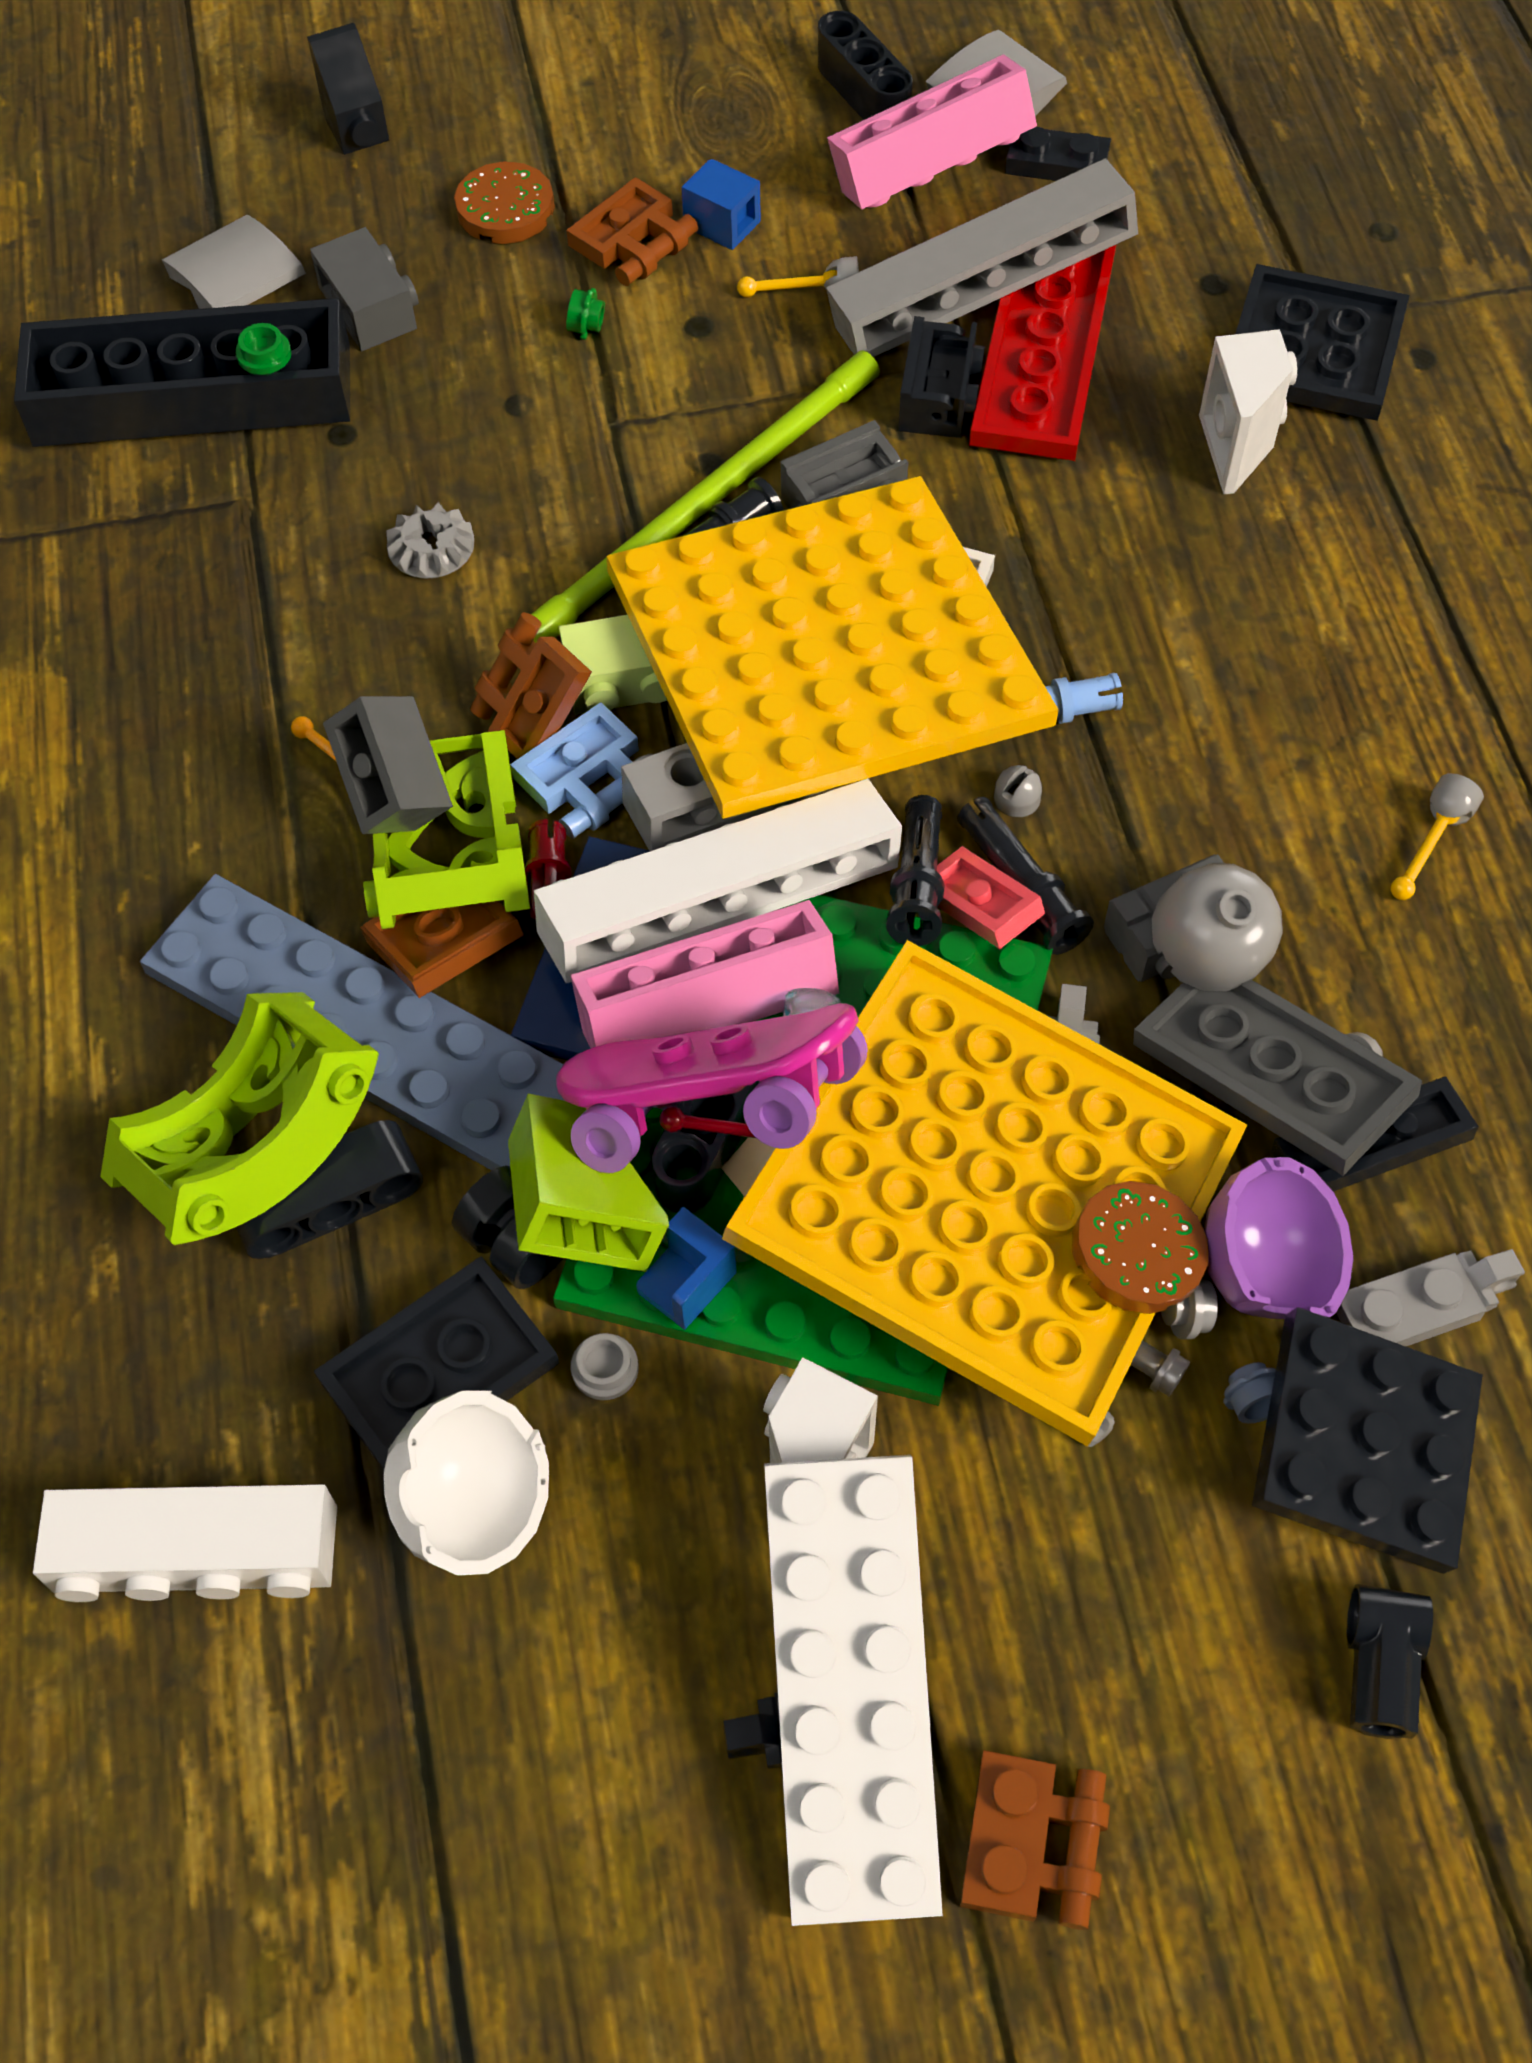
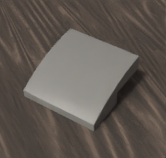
[926,29,1067,116]
[162,215,306,309]

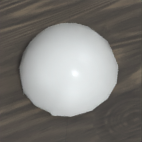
[384,1391,549,1575]

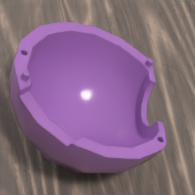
[1203,1157,1353,1319]

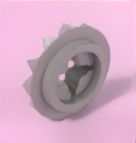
[386,502,474,578]

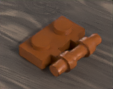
[566,177,698,286]
[470,612,592,759]
[960,1750,1110,1930]

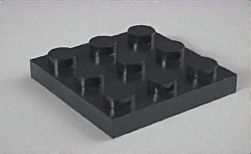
[1236,264,1410,421]
[1252,1307,1483,1574]

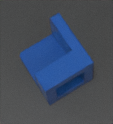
[681,159,761,250]
[636,1207,737,1330]

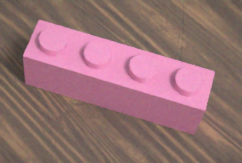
[827,54,1037,210]
[570,900,839,1048]

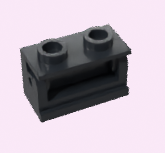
[899,316,985,438]

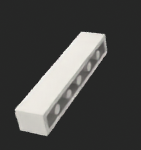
[534,778,902,983]

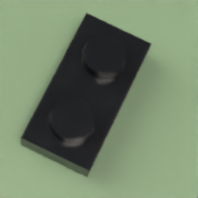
[1005,127,1111,181]

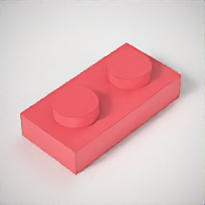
[937,846,1045,949]

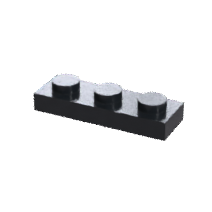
[1271,1076,1479,1192]

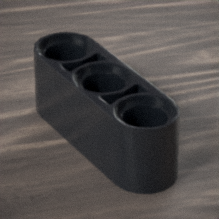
[818,11,913,120]
[652,1080,760,1213]
[236,1120,423,1259]

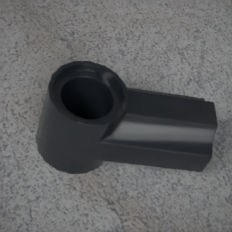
[1346,1584,1433,1739]

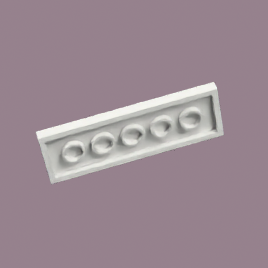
[764,1455,943,1926]

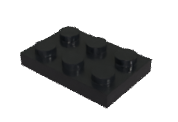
[314,1256,560,1471]

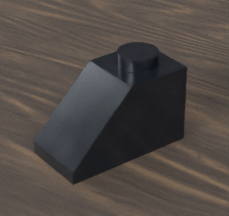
[307,23,390,155]

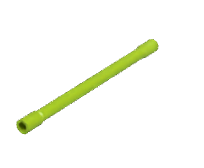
[531,350,880,643]

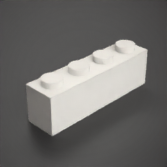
[33,1485,337,1602]

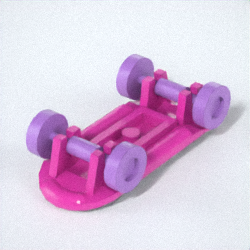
[556,1003,868,1173]

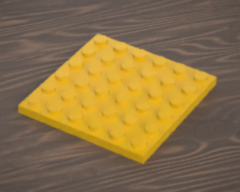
[607,476,1059,819]
[722,940,1247,1446]

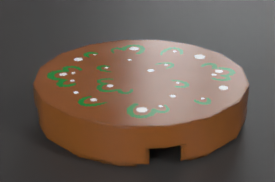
[454,161,555,244]
[1072,1181,1209,1314]

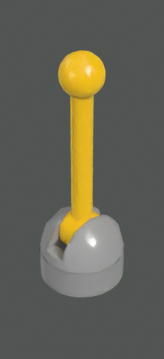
[737,256,859,298]
[1391,773,1484,900]

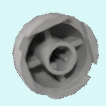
[1152,863,1283,992]

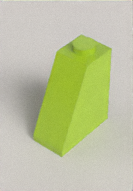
[508,1093,669,1272]

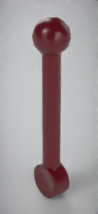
[659,1106,756,1138]

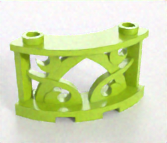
[363,730,530,929]
[100,992,379,1245]

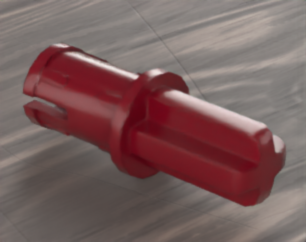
[524,819,571,920]

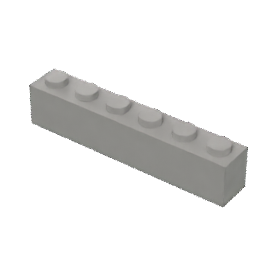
[826,158,1138,357]

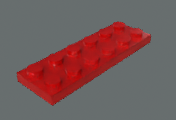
[969,244,1117,461]

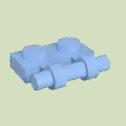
[510,702,639,839]

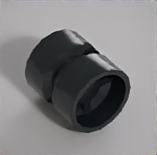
[451,1165,563,1290]

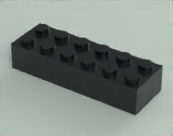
[14,298,350,447]

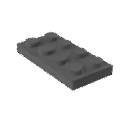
[1133,980,1422,1176]

